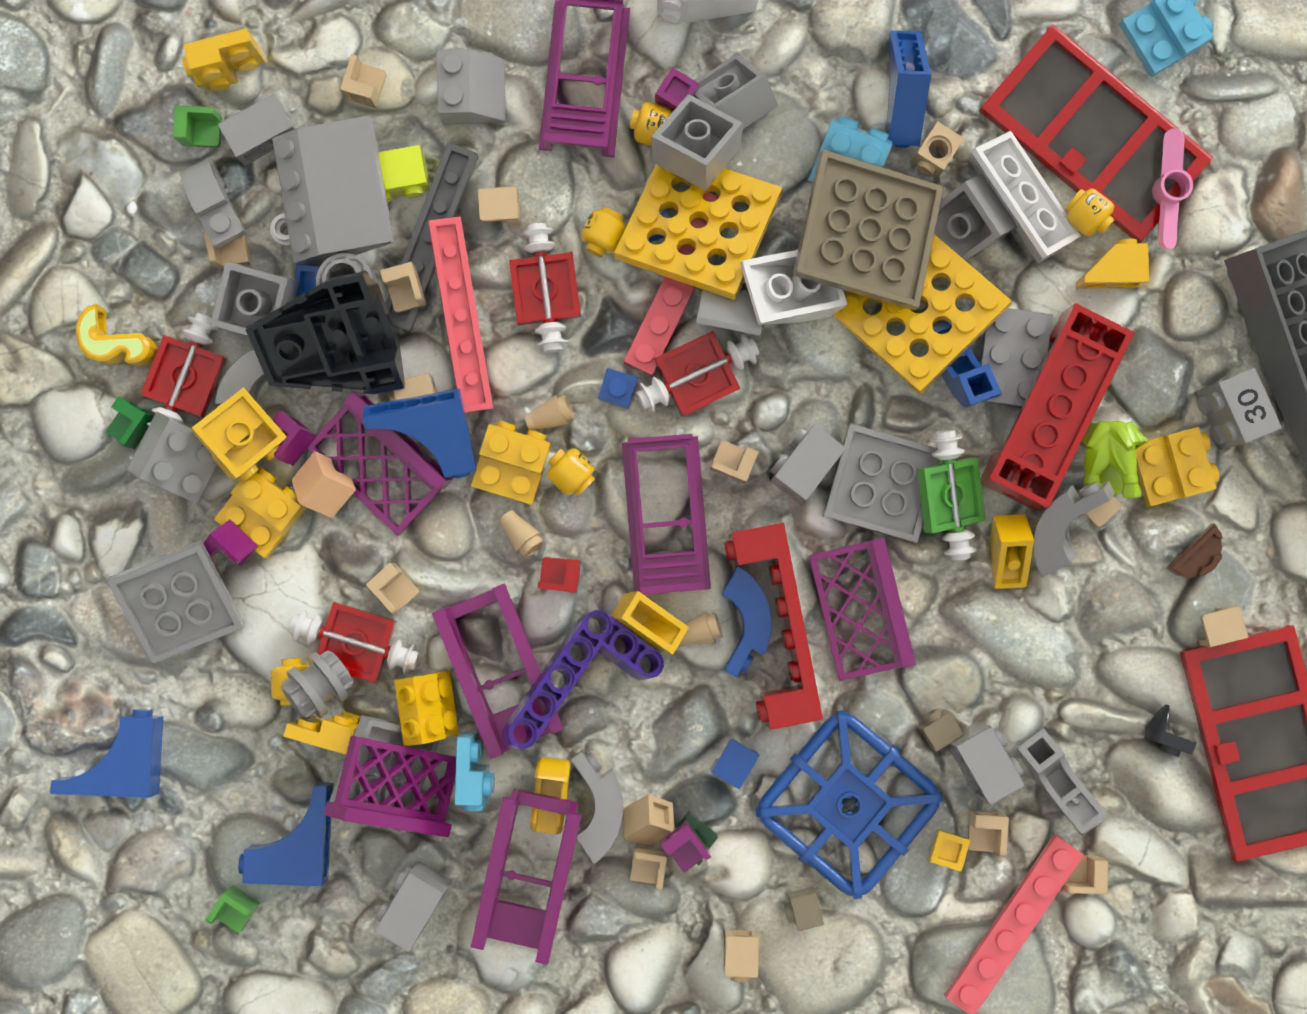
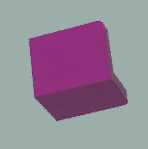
[655,67,700,111]
[272,410,316,466]
[203,519,258,566]
[660,820,711,872]

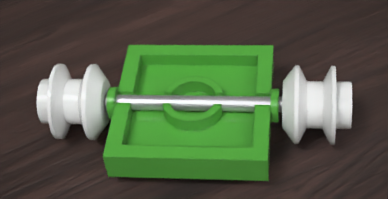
[917,429,986,560]

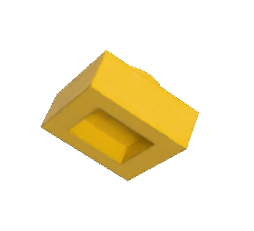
[928,829,970,872]

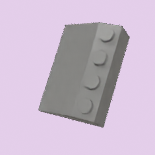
[272,115,394,267]

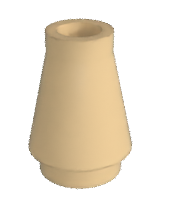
[524,395,575,431]
[499,510,544,558]
[678,612,723,647]

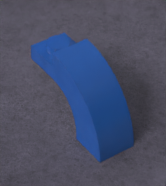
[933,322,1002,408]
[721,566,772,677]

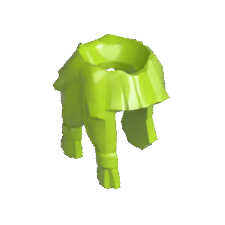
[1080,421,1149,499]

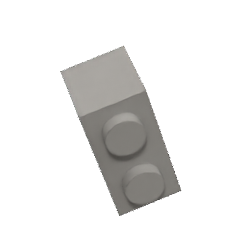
[218,93,296,166]

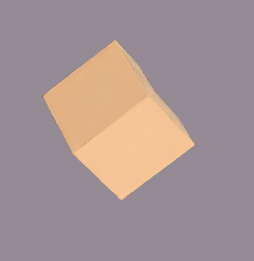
[291,451,356,518]

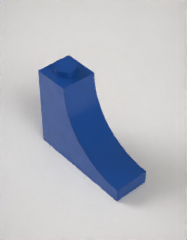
[885,30,931,148]
[362,389,476,478]
[50,709,164,798]
[238,782,333,886]

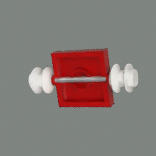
[509,223,581,353]
[140,313,227,425]
[636,331,759,417]
[289,602,420,683]

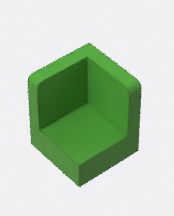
[173,105,222,148]
[205,885,260,933]

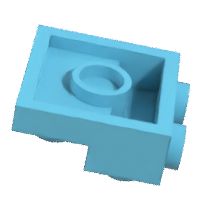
[1119,0,1214,77]
[808,116,893,182]
[455,732,495,811]

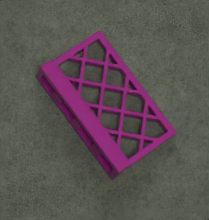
[307,392,454,536]
[809,537,916,681]
[324,735,456,837]

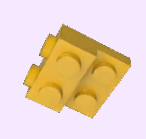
[182,28,266,91]
[191,387,286,482]
[471,420,552,506]
[1135,427,1219,507]
[214,467,307,558]
[394,670,459,746]
[283,711,360,755]

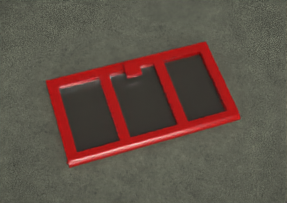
[979,24,1213,243]
[1180,625,1307,862]

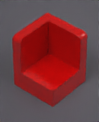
[537,557,581,593]

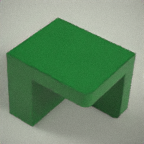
[107,397,154,449]

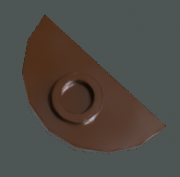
[1166,523,1223,578]

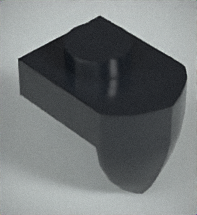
[1144,704,1196,757]

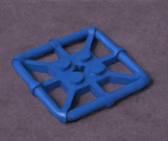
[755,710,943,900]

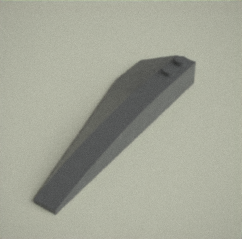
[1224,230,1307,465]

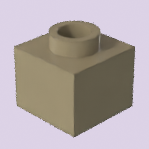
[917,709,964,752]
[784,886,824,931]

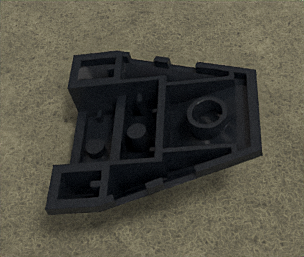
[246,271,405,394]

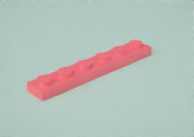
[624,192,735,377]
[428,216,493,413]
[944,834,1084,1014]

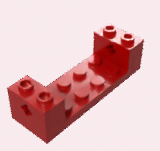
[980,303,1135,511]
[724,523,823,730]

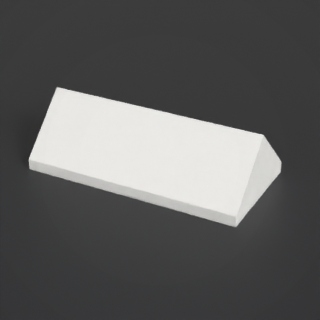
[969,131,1081,264]

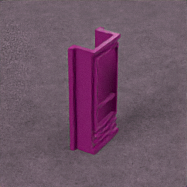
[539,0,630,158]
[622,434,711,595]
[432,583,564,760]
[471,788,582,965]

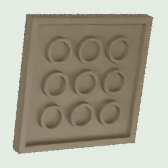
[793,149,944,311]

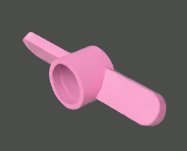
[1152,128,1193,250]

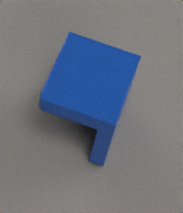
[710,739,760,789]

